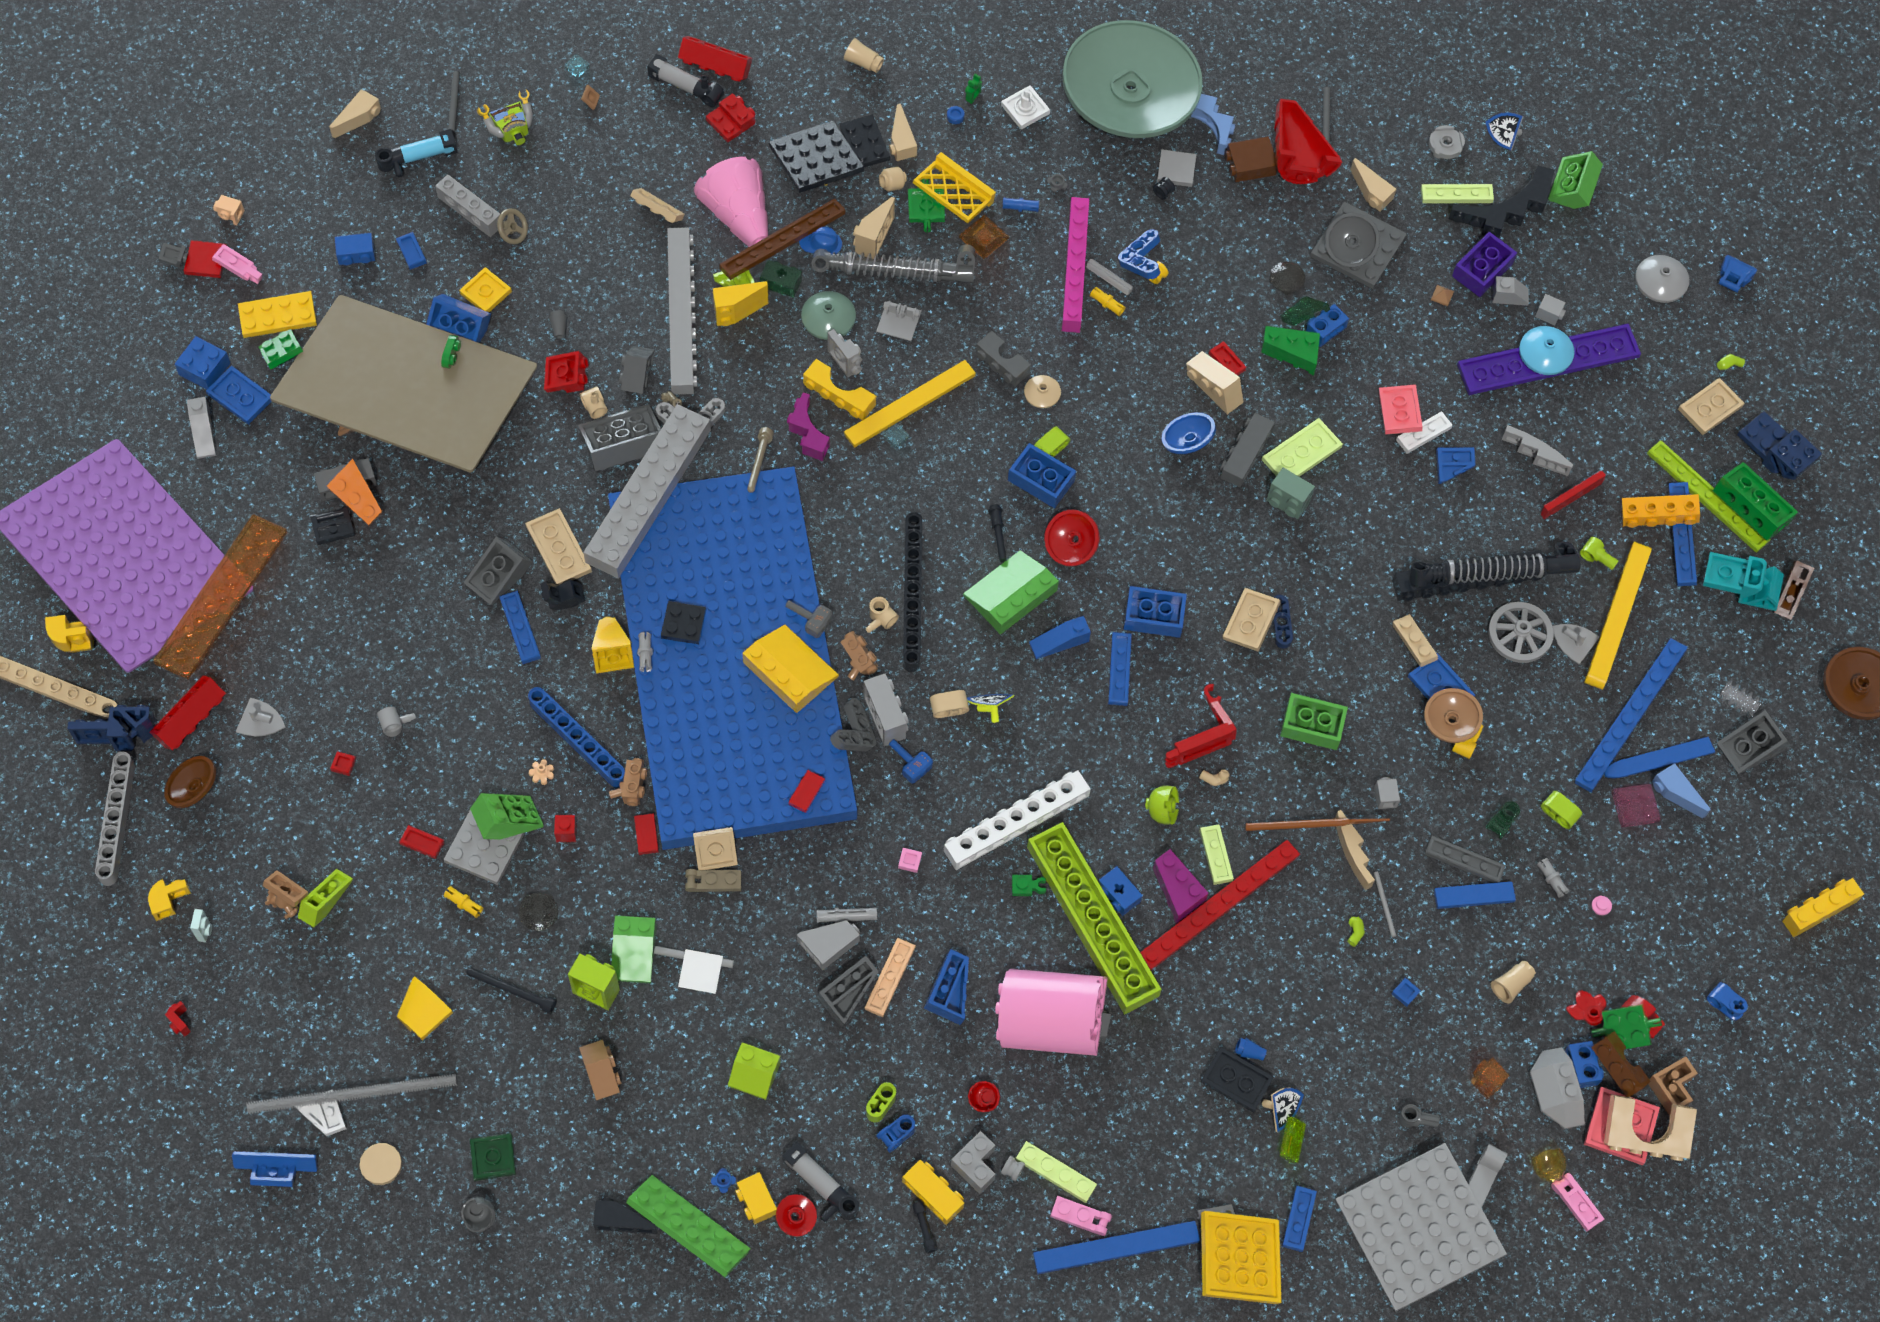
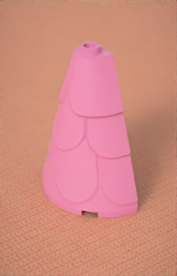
[694,157,768,247]

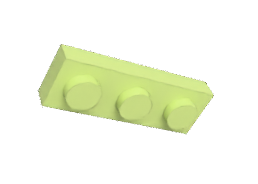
[1200,824,1234,885]

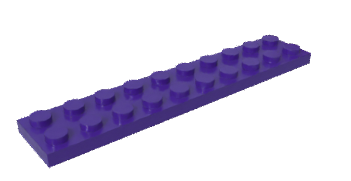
[1457,324,1641,395]

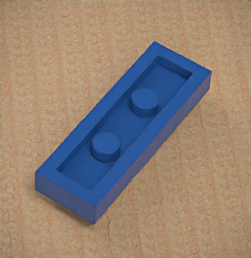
[1282,1186,1317,1252]

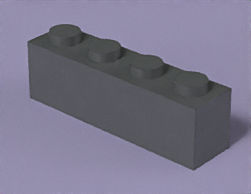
[1220,413,1275,488]

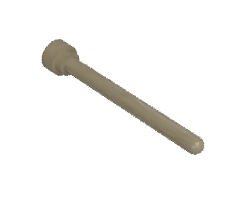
[747,427,774,493]

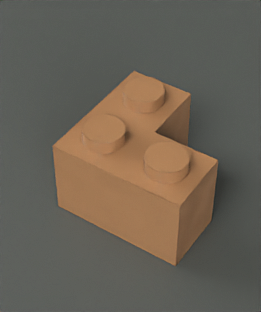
[579,1040,621,1100]
[1648,1057,1698,1116]

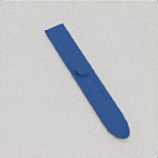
[1604,737,1715,778]

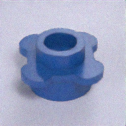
[711,1168,736,1193]

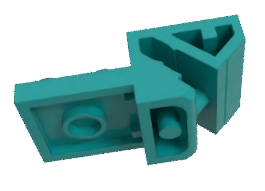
[1703,552,1784,611]

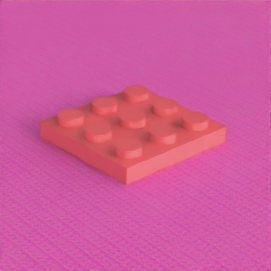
[1584,1087,1660,1165]

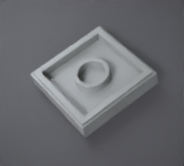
[1157,149,1196,187]

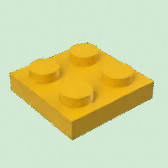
[459,267,512,312]

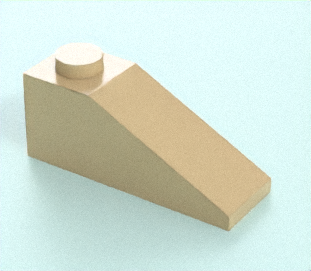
[329,89,381,138]
[889,104,917,161]
[1351,158,1396,212]

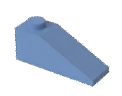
[1652,763,1711,818]

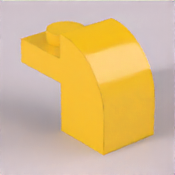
[148,879,191,921]

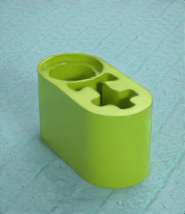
[1034,426,1070,457]
[1541,791,1582,829]
[866,1082,896,1123]

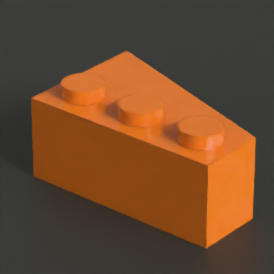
[327,459,382,527]

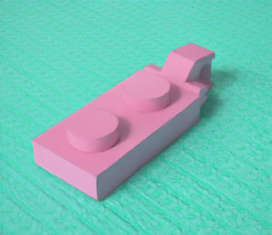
[212,244,262,284]

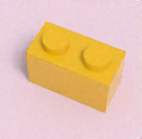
[735,1172,777,1225]

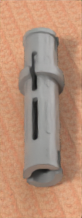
[817,907,877,923]

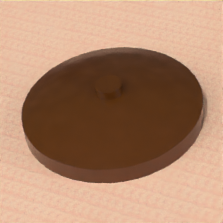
[1823,647,1880,720]

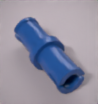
[1003,197,1039,212]

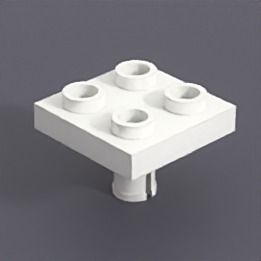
[1001,86,1050,129]

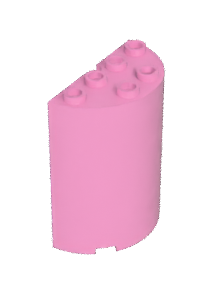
[995,969,1108,1056]

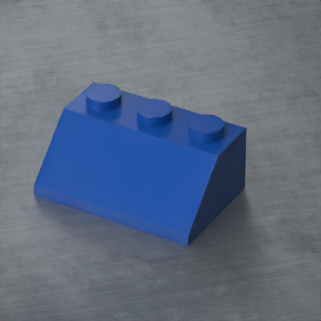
[426,294,491,343]

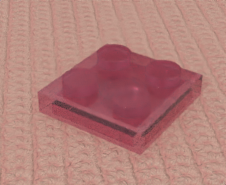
[1612,784,1661,828]

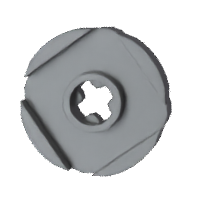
[1429,125,1465,159]

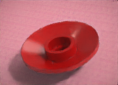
[776,1194,817,1237]

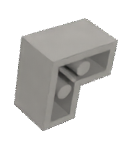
[951,1131,996,1194]

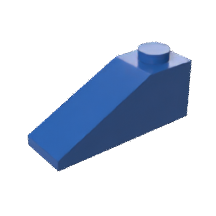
[1029,616,1091,659]

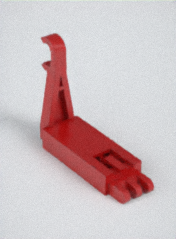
[1165,684,1237,768]

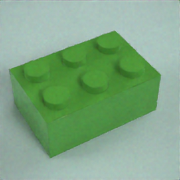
[1280,693,1348,750]

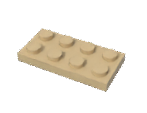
[525,508,592,585]

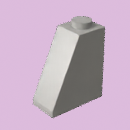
[797,920,860,970]

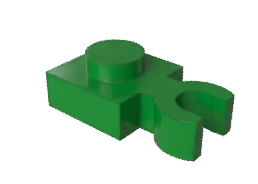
[965,74,982,104]
[1012,875,1046,896]

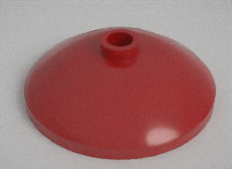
[1045,510,1100,566]

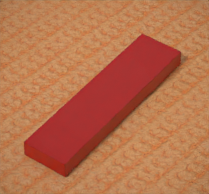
[1540,471,1606,519]

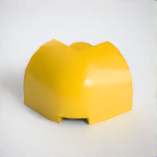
[45,615,94,653]

